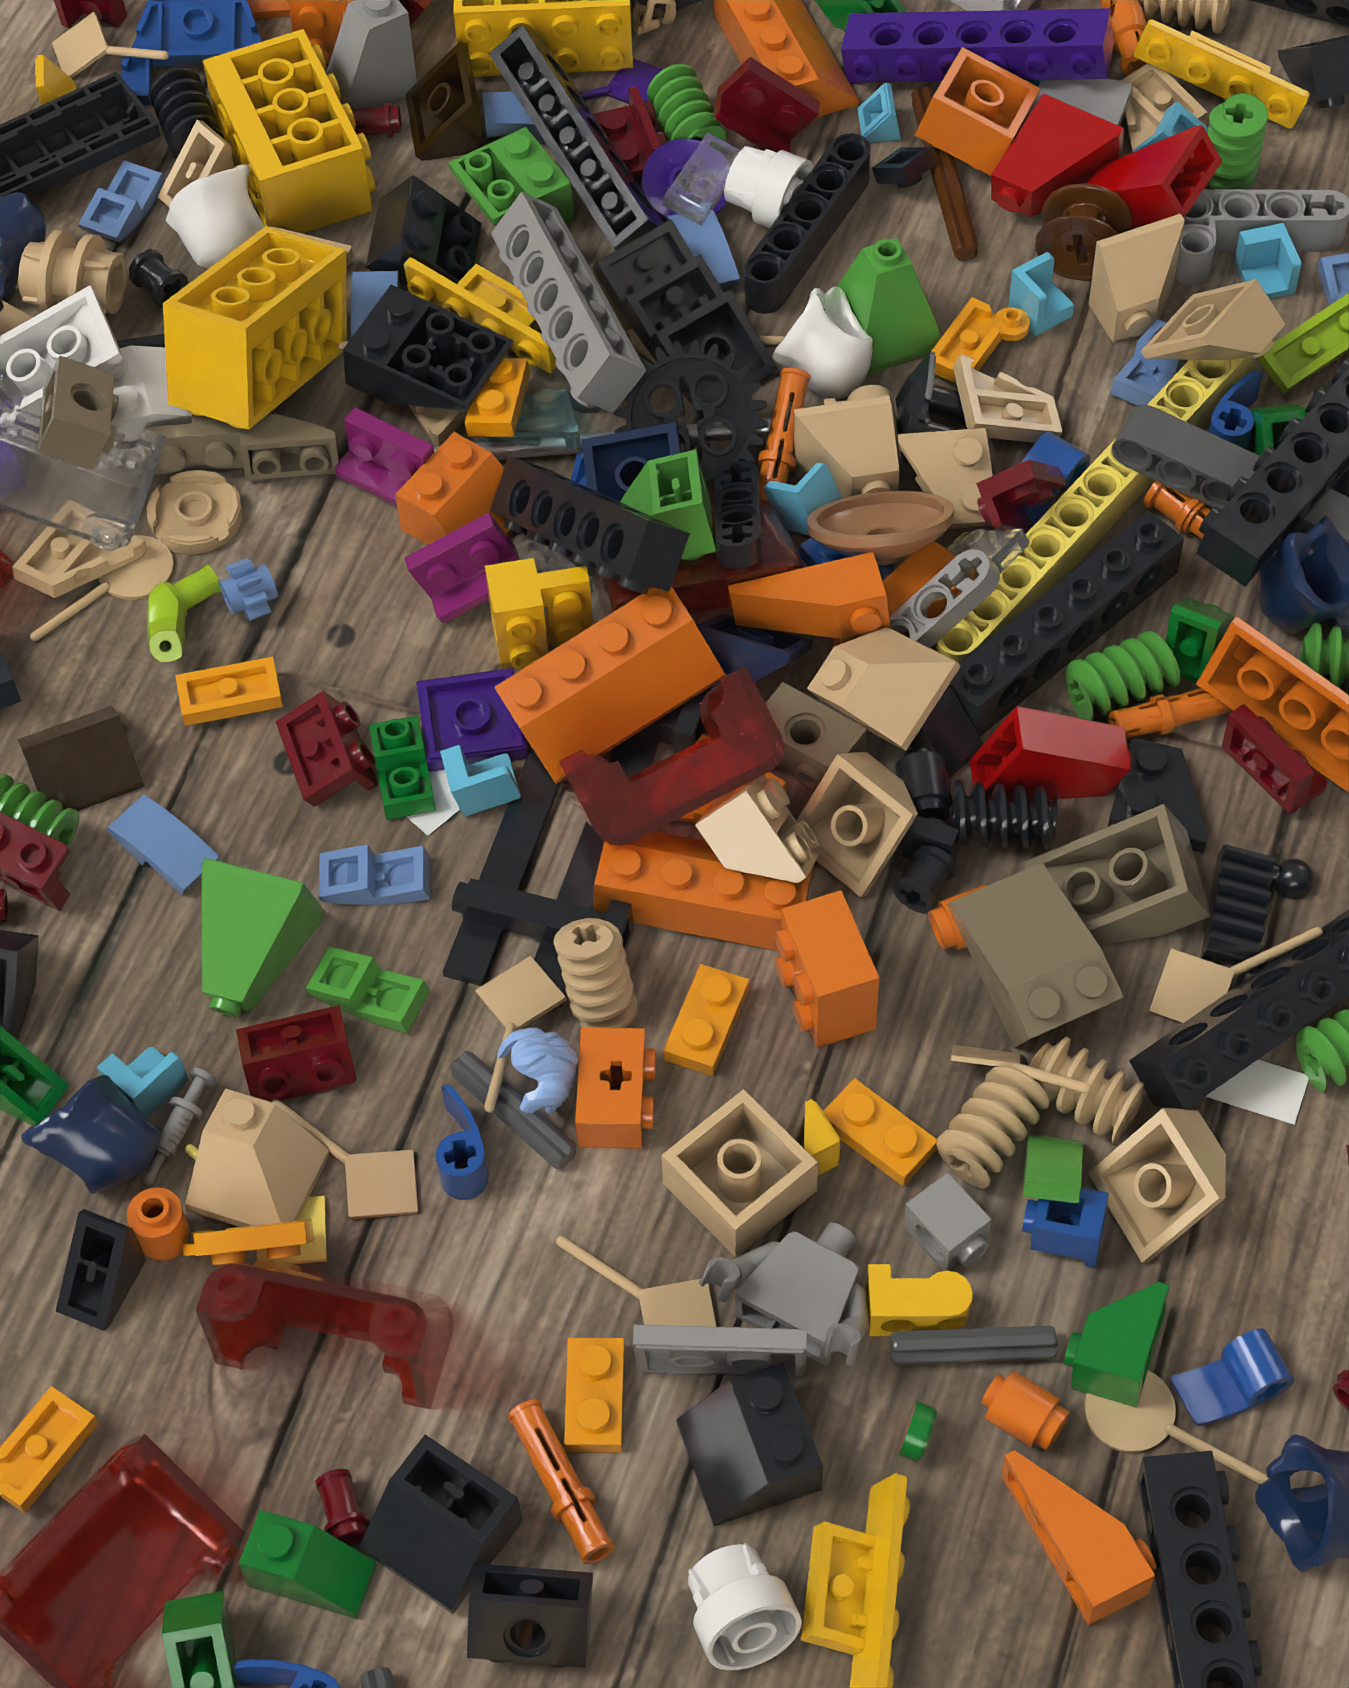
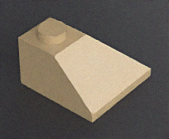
[1089,214,1185,343]
[1140,279,1286,360]
[794,395,899,498]
[807,627,961,751]
[797,752,918,898]
[185,1088,330,1227]
[1088,1108,1226,1263]

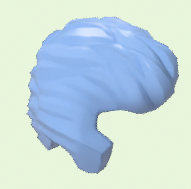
[497,1027,579,1114]

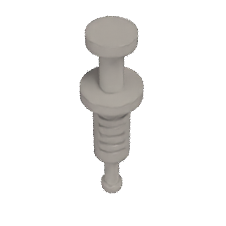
[143,1067,216,1185]

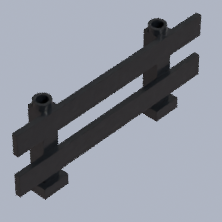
[443,694,708,1007]

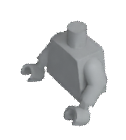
[699,1222,870,1366]

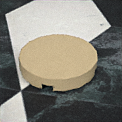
[146,470,243,555]

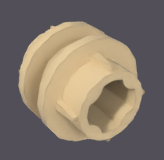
[18,229,127,314]

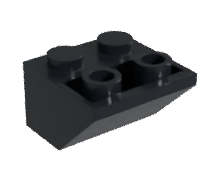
[366,175,482,291]
[360,1434,523,1614]

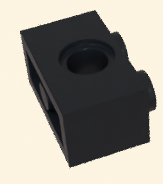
[467,1563,593,1668]

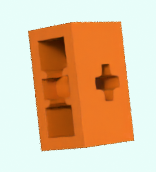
[575,1027,656,1149]

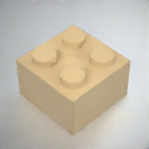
[661,1089,818,1258]

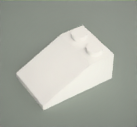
[0,285,123,450]
[111,345,192,462]

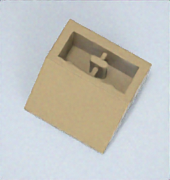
[695,771,819,883]

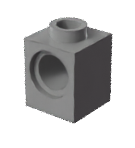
[904,1172,992,1271]

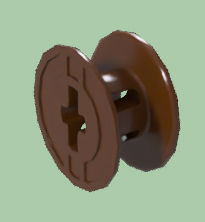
[1035,183,1133,281]

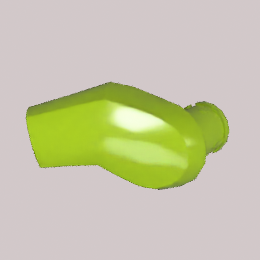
[147,564,221,662]

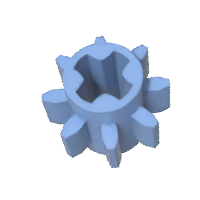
[219,558,278,621]

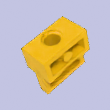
[485,558,593,670]

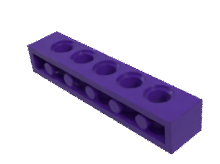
[841,8,1114,83]

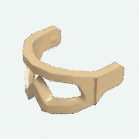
[631,0,676,35]

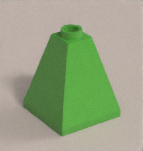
[824,238,942,375]
[201,858,325,1018]

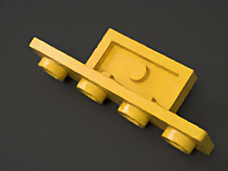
[1133,19,1310,129]
[404,257,557,373]
[801,1473,910,1688]

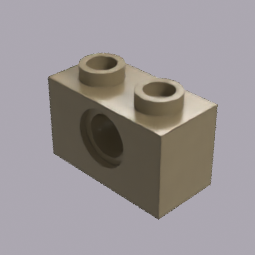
[37,355,119,470]
[749,682,867,790]

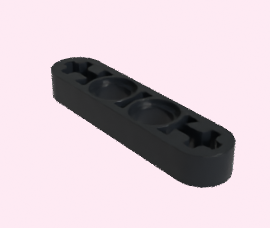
[715,461,762,569]

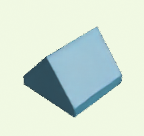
[857,82,901,143]

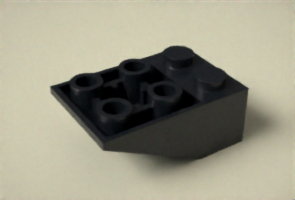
[343,285,514,411]

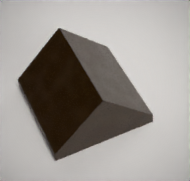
[405,41,483,161]
[18,706,145,811]

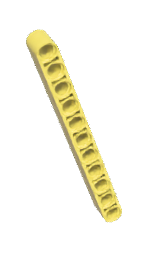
[935,356,1256,663]

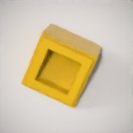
[35,55,77,106]
[804,1099,840,1176]

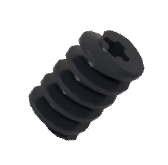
[149,67,225,159]
[951,780,1058,851]

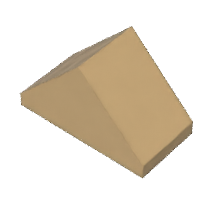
[157,120,235,208]

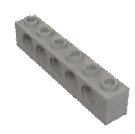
[491,191,646,413]

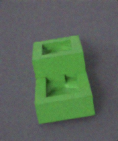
[306,946,430,1034]
[1023,1134,1083,1204]

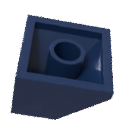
[581,422,683,501]
[696,613,813,700]

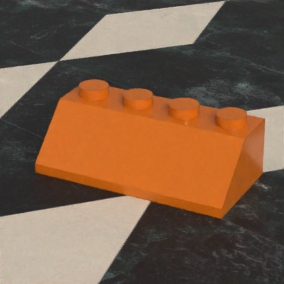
[713,0,859,118]
[494,586,726,784]
[1196,617,1349,793]
[593,824,815,951]

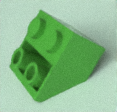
[448,127,574,226]
[620,449,716,561]

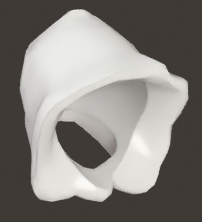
[166,164,264,269]
[773,287,873,401]

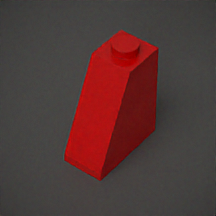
[991,93,1124,217]
[1086,125,1223,227]
[969,706,1131,800]

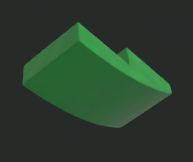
[369,716,436,820]

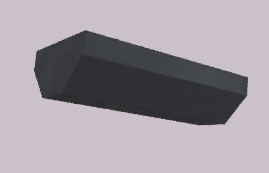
[0,71,161,198]

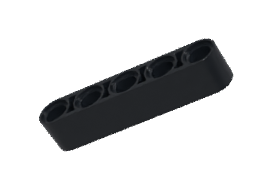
[744,133,871,314]

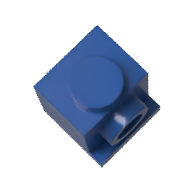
[1022,1188,1108,1268]

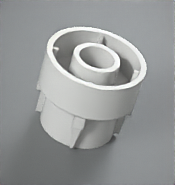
[724,146,814,228]
[688,1543,802,1670]

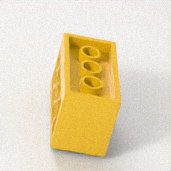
[454,0,633,77]
[203,29,376,234]
[163,226,347,430]

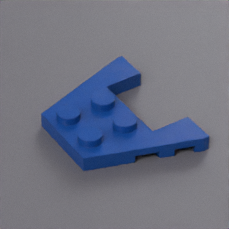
[120,0,262,106]

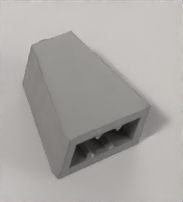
[326,0,417,109]

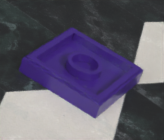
[416,668,527,772]

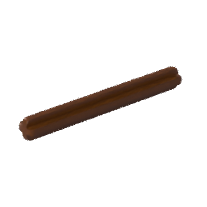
[911,86,978,261]

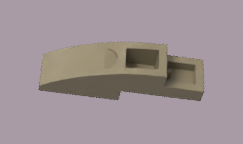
[144,413,339,480]

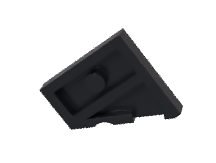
[1108,737,1208,853]

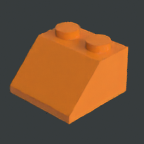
[395,432,514,545]

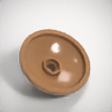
[807,491,955,565]

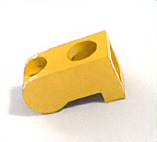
[866,1264,973,1336]

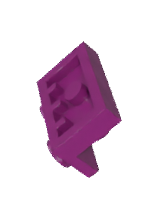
[335,407,434,506]
[404,513,520,623]

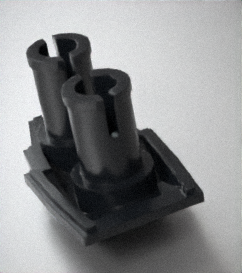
[895,351,965,464]

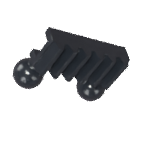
[1201,844,1315,974]

